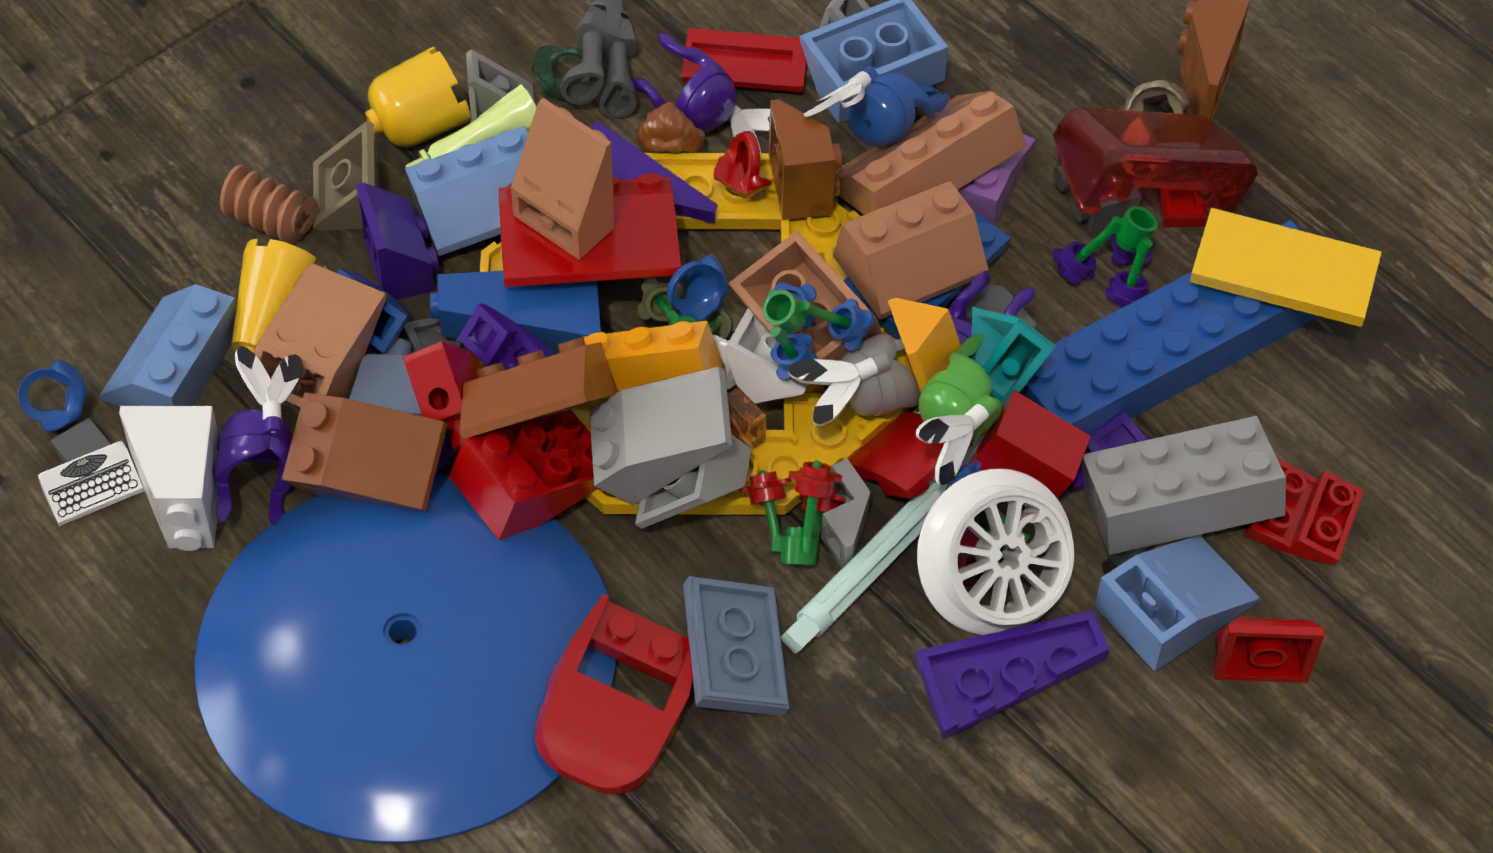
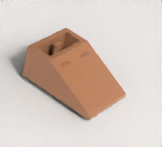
[511,98,614,260]
[243,262,388,407]

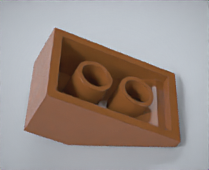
[1177,0,1250,140]
[281,393,448,512]

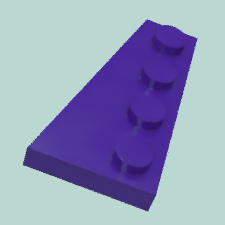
[915,610,1109,740]

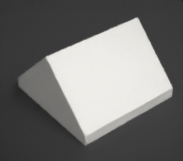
[724,309,808,405]

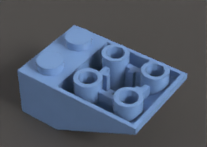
[1094,535,1260,672]

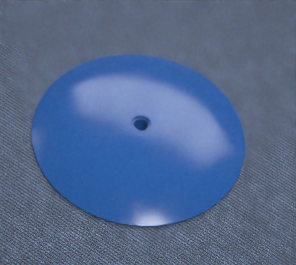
[195,474,616,844]

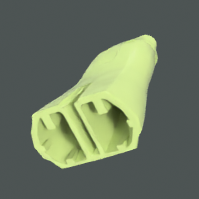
[405,84,537,168]

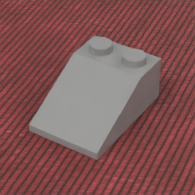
[589,367,732,505]

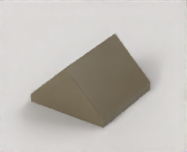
[313,121,379,231]

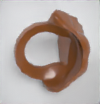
[636,102,706,153]

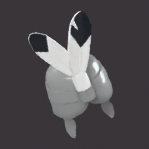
[788,333,921,426]

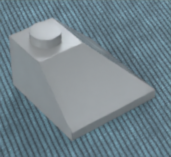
[635,434,752,529]

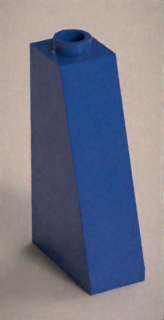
[430,271,601,354]

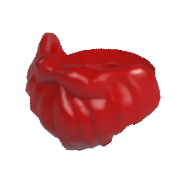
[713,131,772,196]

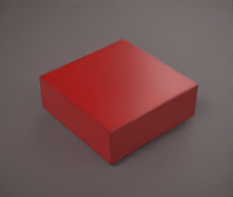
[1158,185,1207,228]

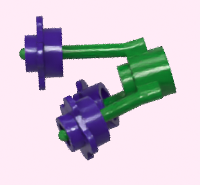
[1052,206,1158,308]

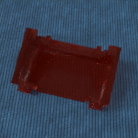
[1053,107,1258,214]

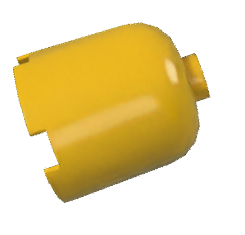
[365,46,471,148]

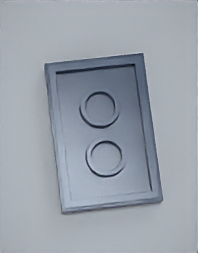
[683,576,790,716]

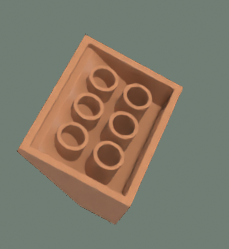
[835,91,1027,215]

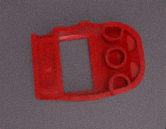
[535,594,693,794]

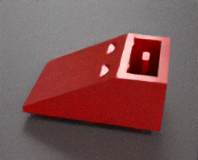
[449,409,599,540]

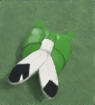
[916,334,1003,485]

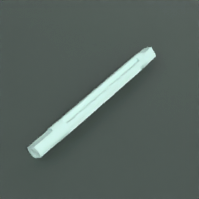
[781,432,987,654]

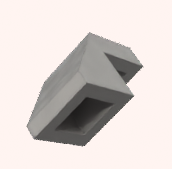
[821,458,870,569]

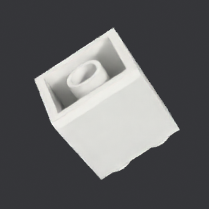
[119,406,219,551]

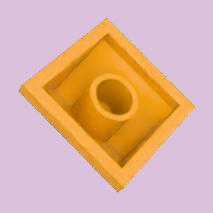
[888,298,961,393]

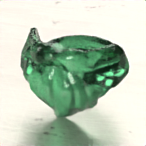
[531,45,583,102]

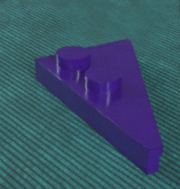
[591,121,718,223]

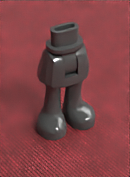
[561,0,638,119]

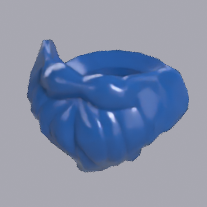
[667,254,729,322]
[18,359,87,433]

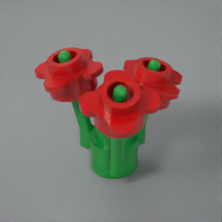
[738,461,846,565]

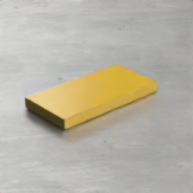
[1190,208,1382,327]

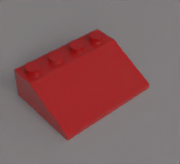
[498,173,681,287]

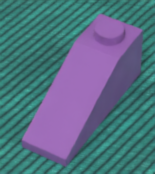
[958,134,1036,226]

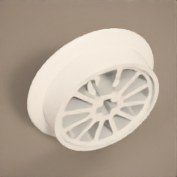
[917,469,1074,635]

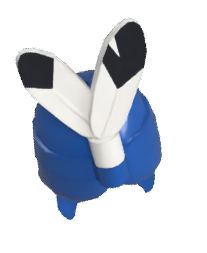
[803,66,949,147]

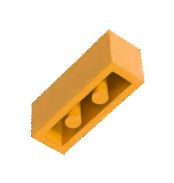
[584,321,723,406]

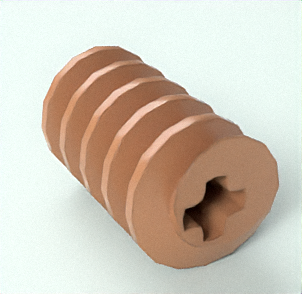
[220,164,318,244]

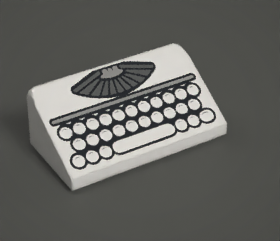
[38,441,144,526]

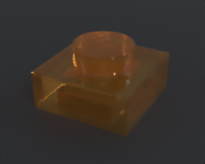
[727,387,766,450]

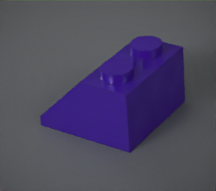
[356,183,440,300]

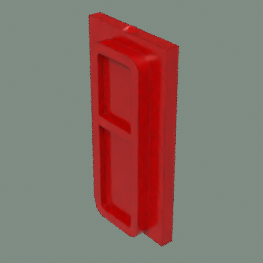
[681,28,808,93]

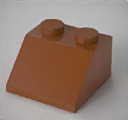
[768,99,842,220]

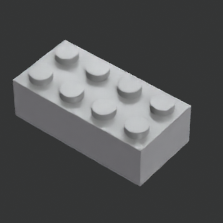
[1082,416,1286,555]

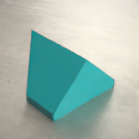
[971,307,1056,406]

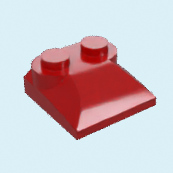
[1213,617,1324,683]

